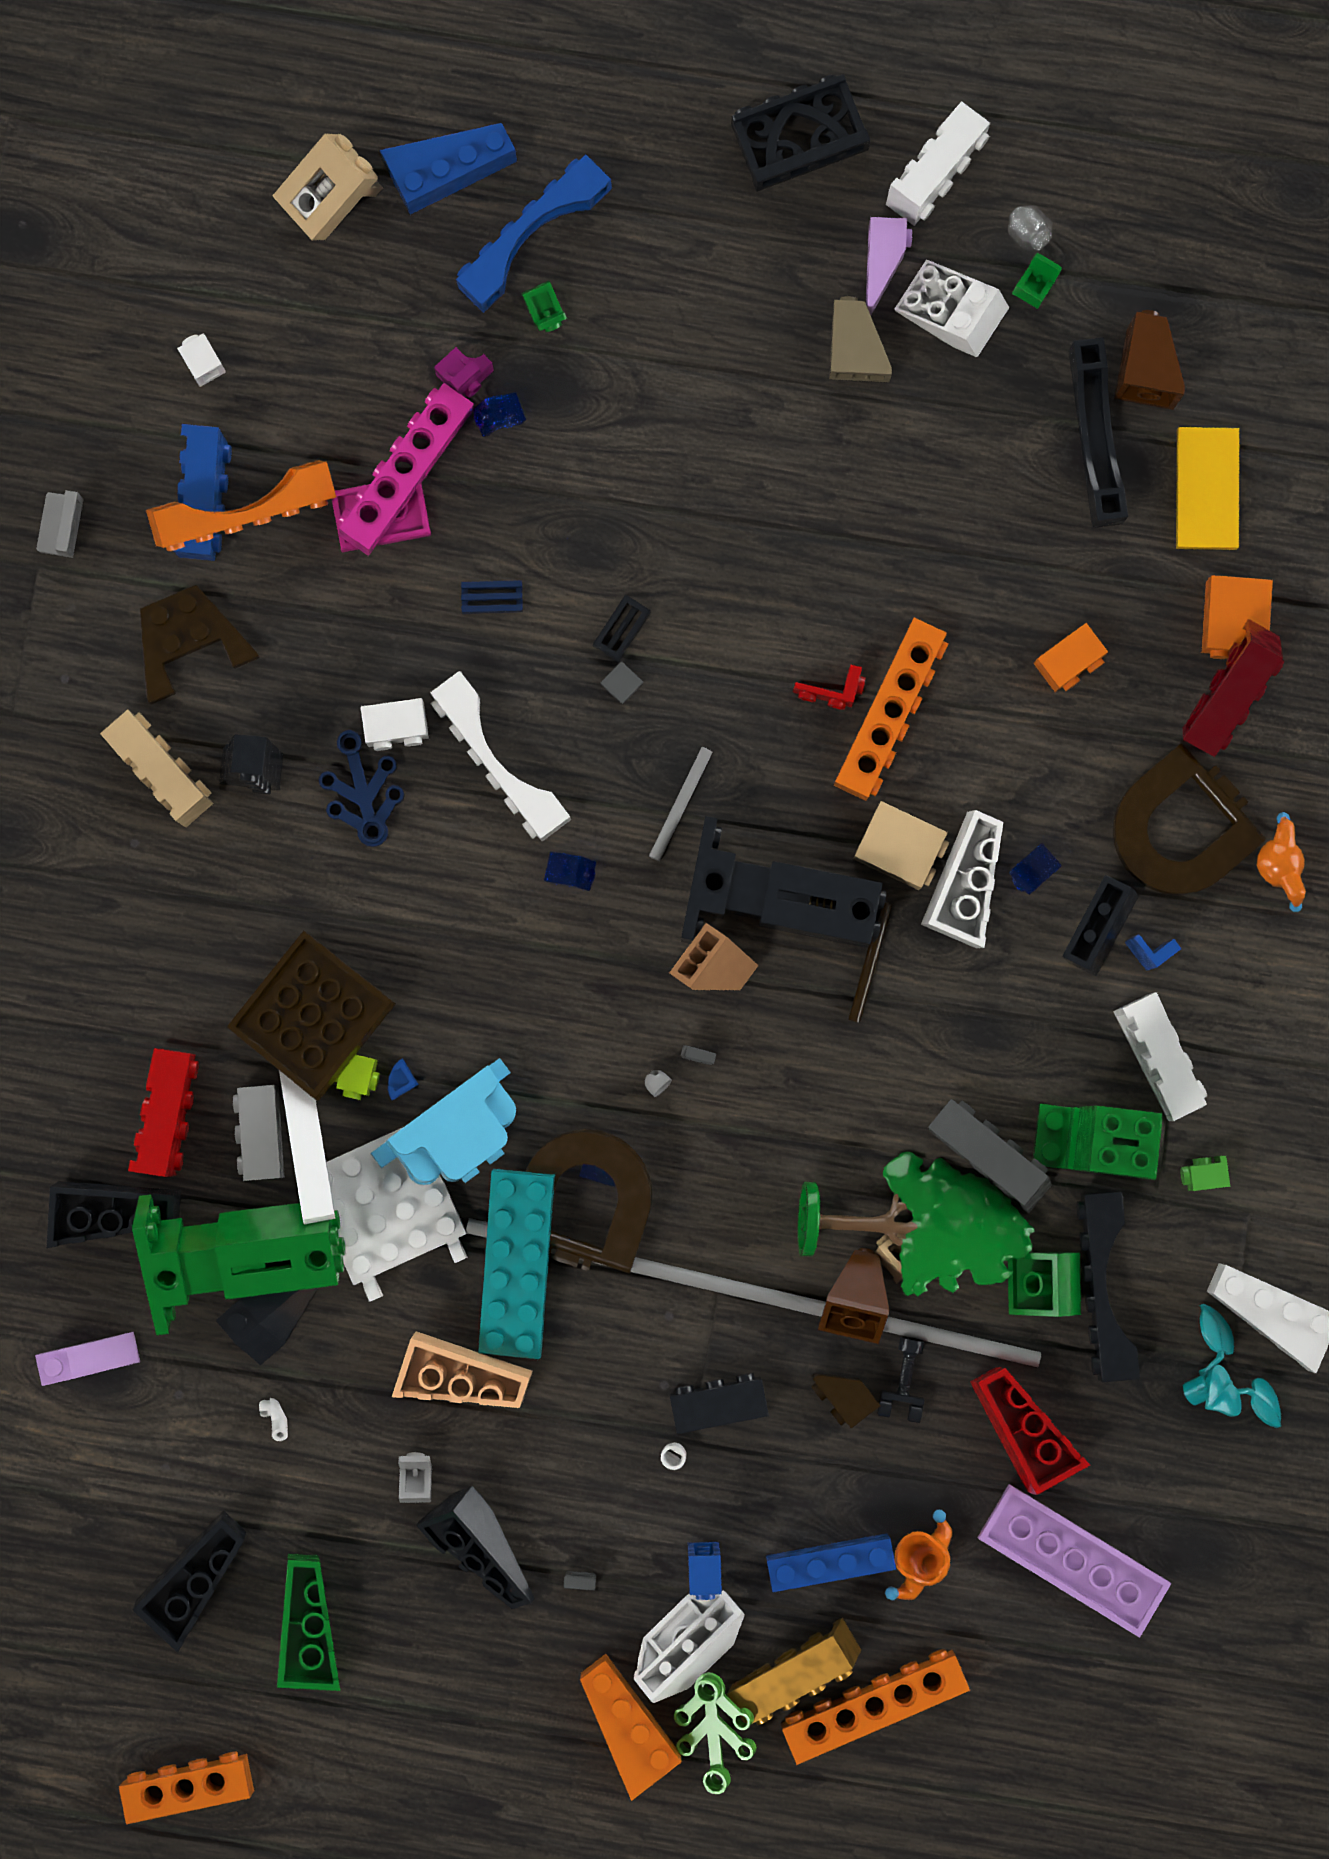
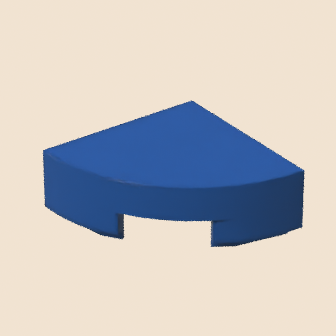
[388,1058,419,1101]

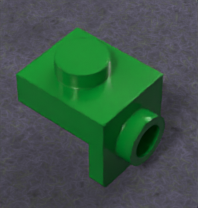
[1012,253,1062,309]
[521,281,567,332]

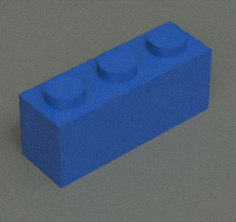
[688,1542,722,1600]

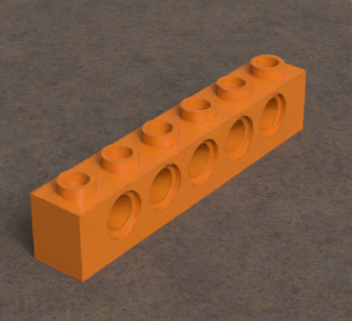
[834,617,949,801]
[781,1649,970,1765]

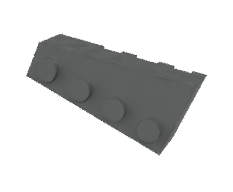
[928,1099,1052,1214]

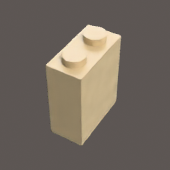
[853,801,949,890]

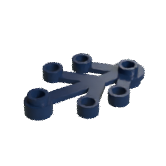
[319,730,405,847]

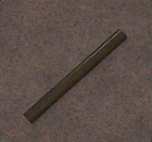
[848,903,893,1023]

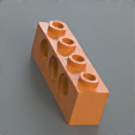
[119,1751,254,1824]

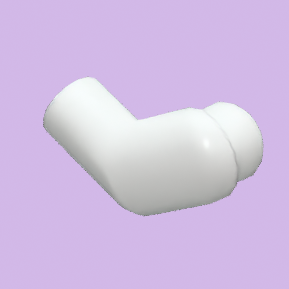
[259,1398,288,1441]

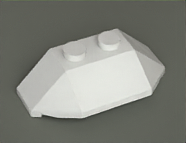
[634,1591,745,1703]

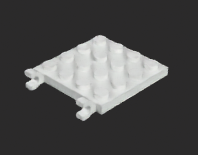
[326,1128,468,1302]

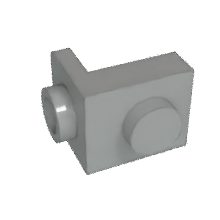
[399,1452,432,1503]

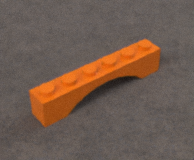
[146,460,336,551]

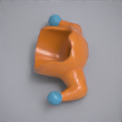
[1256,812,1306,912]
[885,1510,953,1600]

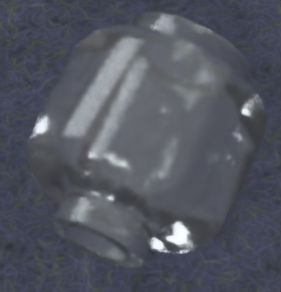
[1008,205,1053,251]

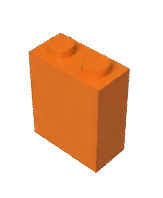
[1201,575,1273,659]

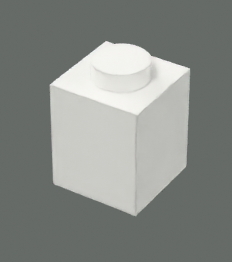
[177,333,226,387]

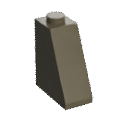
[829,296,892,382]

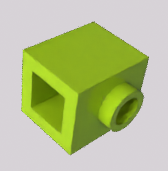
[335,1055,380,1100]

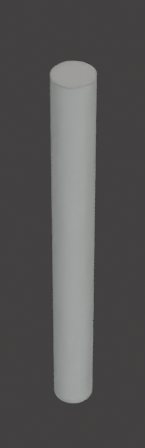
[649,747,712,861]

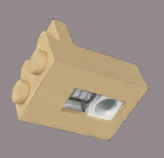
[272,134,383,240]

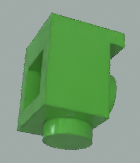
[1180,1155,1230,1191]

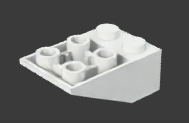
[895,259,1009,357]

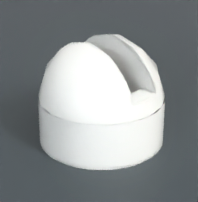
[661,1442,686,1470]

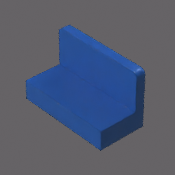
[1125,934,1181,971]

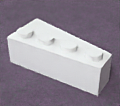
[886,101,990,226]
[921,810,1003,948]
[1207,1263,1329,1373]

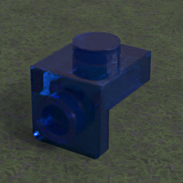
[473,392,526,437]
[1009,843,1062,895]
[544,851,596,891]

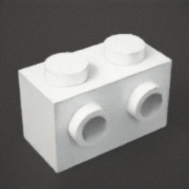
[361,698,429,751]

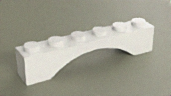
[430,671,571,841]

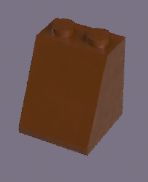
[1114,310,1185,410]

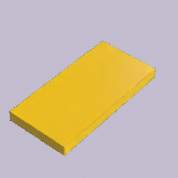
[1176,427,1239,550]

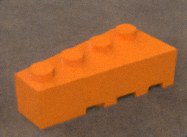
[580,1654,682,1801]

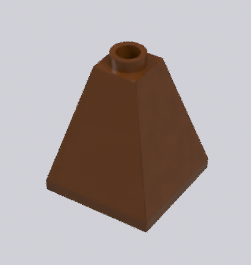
[818,1248,889,1344]

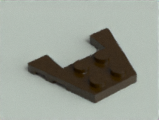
[140,585,260,705]

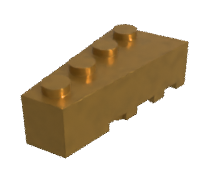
[727,1618,861,1725]

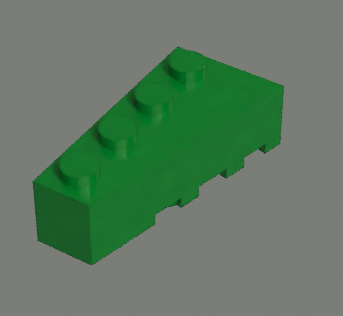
[277,1554,340,1691]

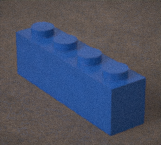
[766,1533,896,1592]

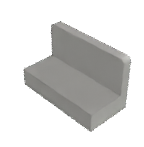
[36,490,84,558]

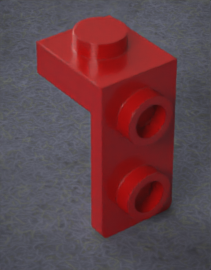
[793,665,866,710]

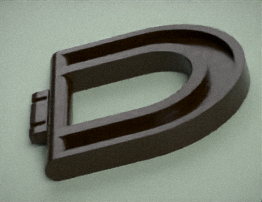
[1113,743,1266,895]
[525,1129,652,1274]

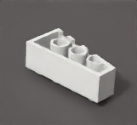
[1113,992,1207,1121]

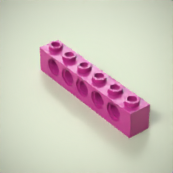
[337,383,474,556]

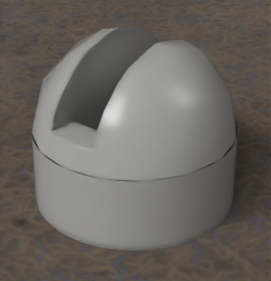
[645,1070,672,1097]

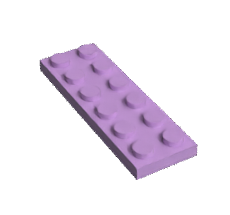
[977,1484,1171,1638]

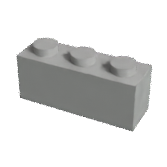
[233,1085,285,1181]

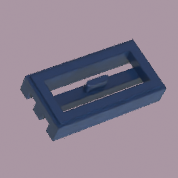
[461,580,523,614]

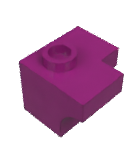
[434,347,494,398]

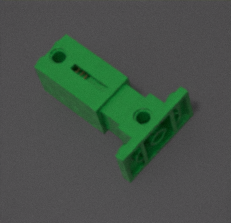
[1033,1104,1163,1180]
[132,1194,346,1335]

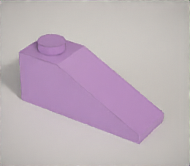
[866,217,912,315]
[35,1332,140,1386]

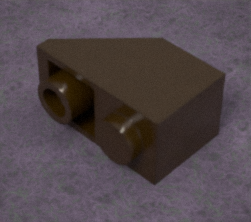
[811,1373,880,1429]

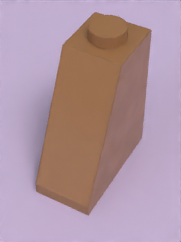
[669,923,758,990]

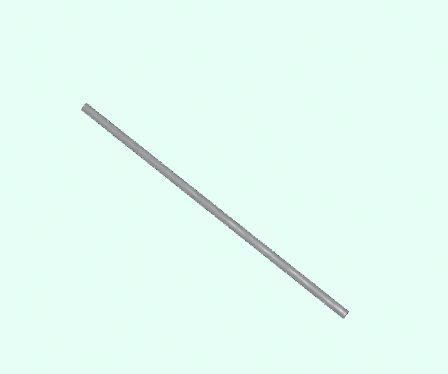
[466,1218,1041,1367]

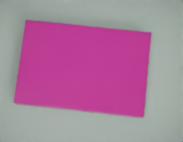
[332,483,431,553]

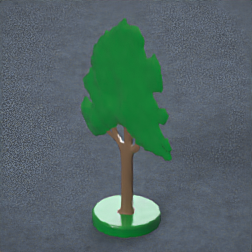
[797,1152,1034,1297]

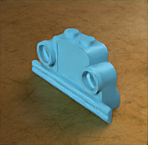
[371,1058,516,1185]

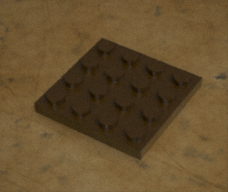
[227,930,396,1101]

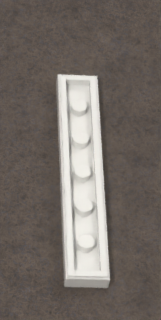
[279,1070,335,1225]

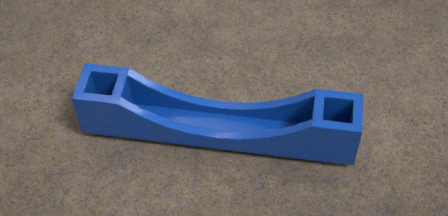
[456,154,612,313]

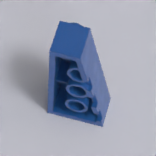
[380,123,517,215]

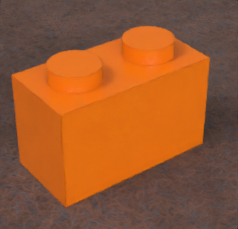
[1033,623,1108,692]

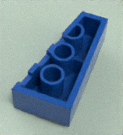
[174,424,232,561]

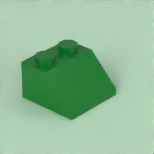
[1008,1252,1081,1317]

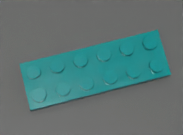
[478,1169,555,1359]

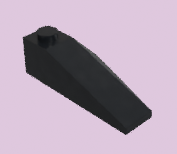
[416,1486,535,1609]

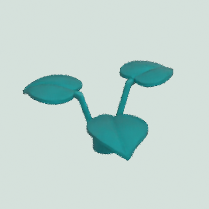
[1183,1304,1281,1428]

